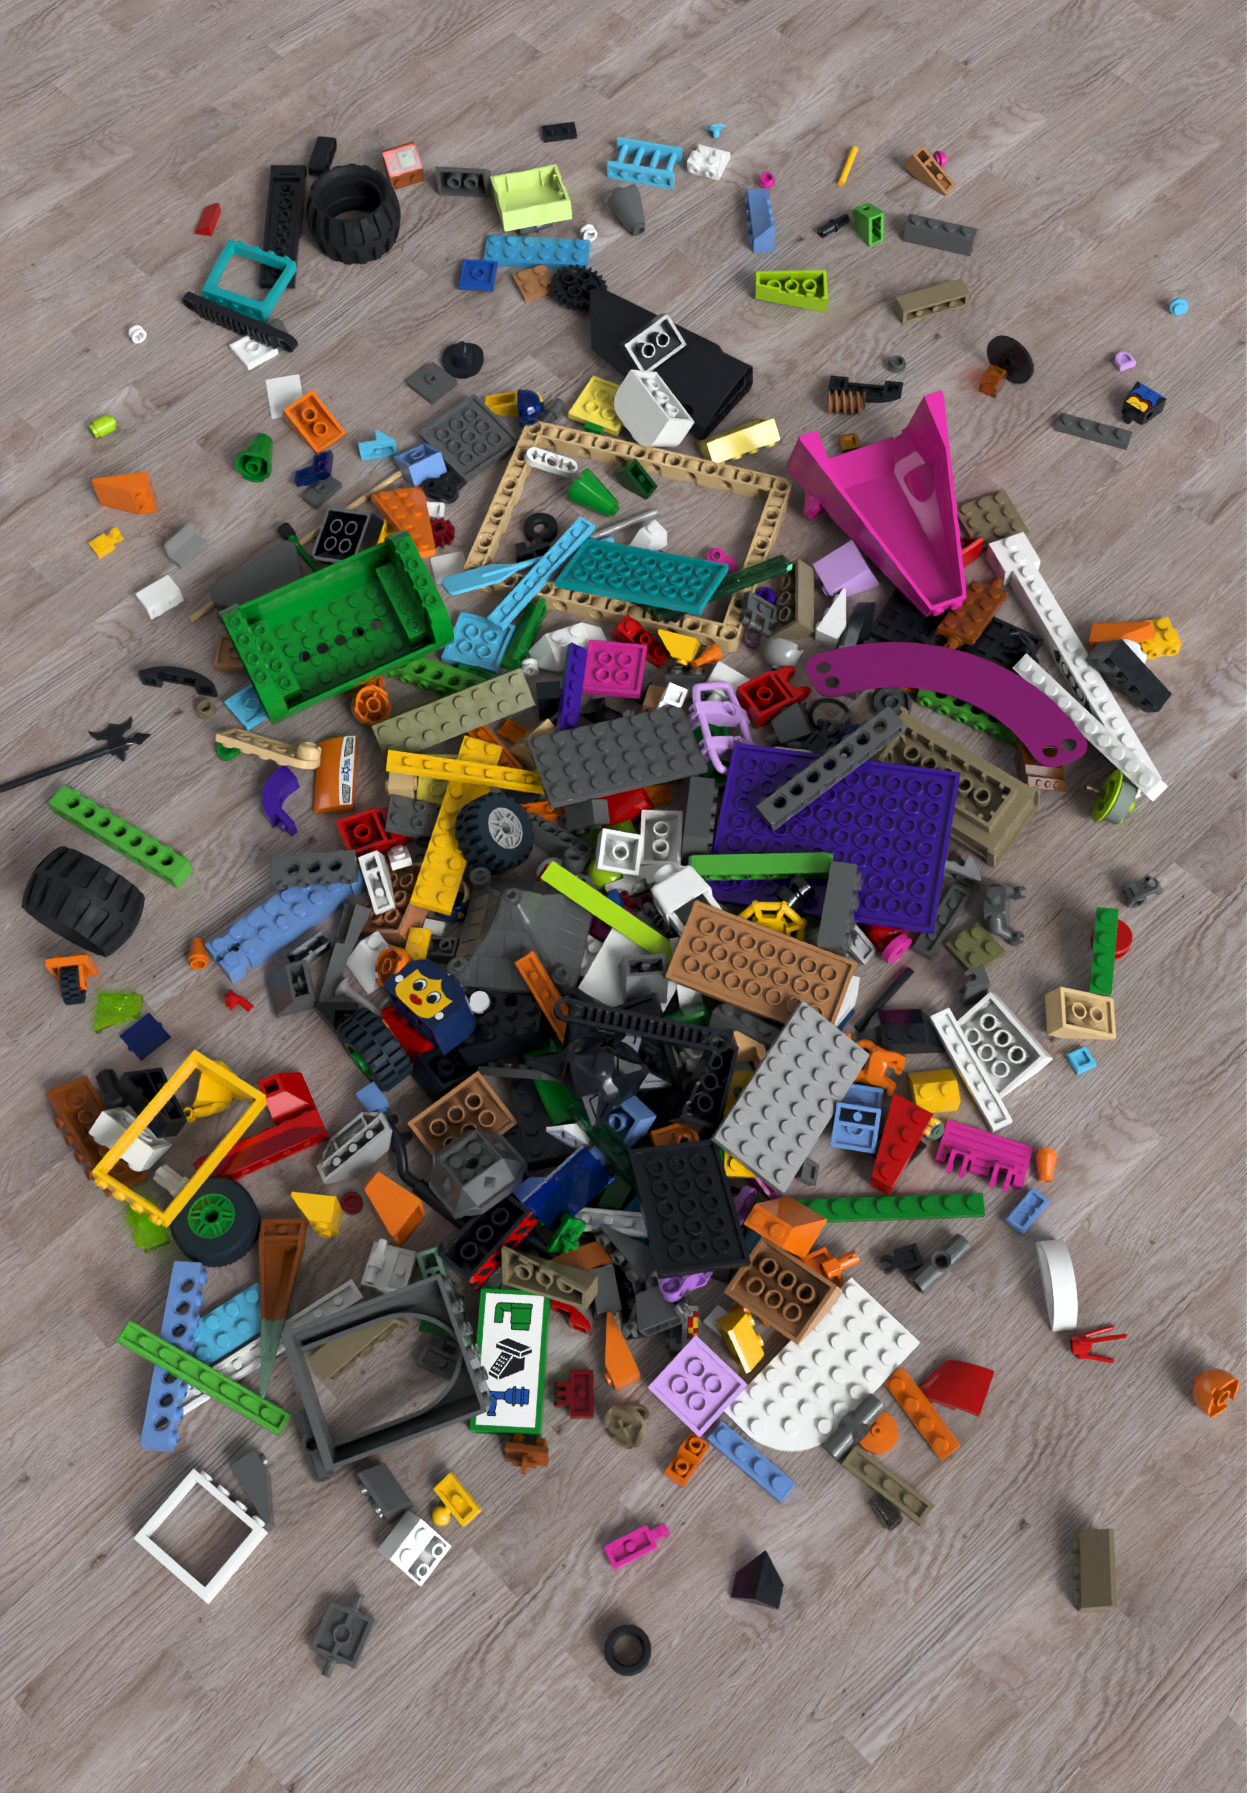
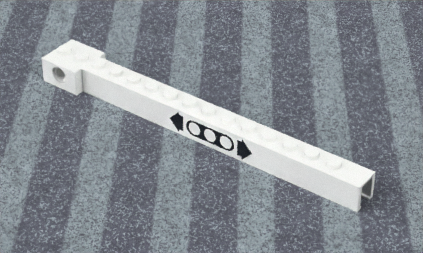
[986,532,1162,798]

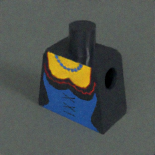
[1121,381,1167,425]

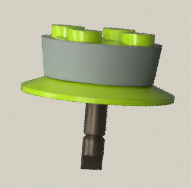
[1079,769,1138,825]

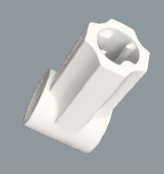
[153,1164,189,1199]

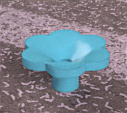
[705,124,726,138]

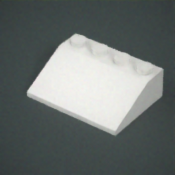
[957,992,1053,1099]

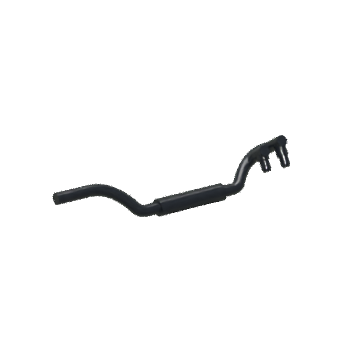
[386,1114,560,1260]

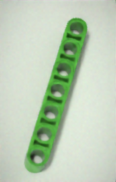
[688,852,833,881]

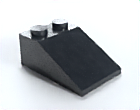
[410,1045,487,1103]

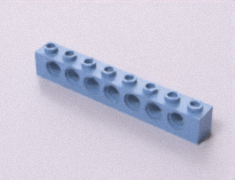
[140,1261,208,1452]

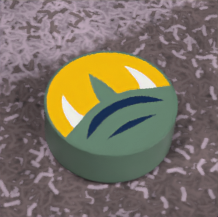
[923,1118,944,1141]

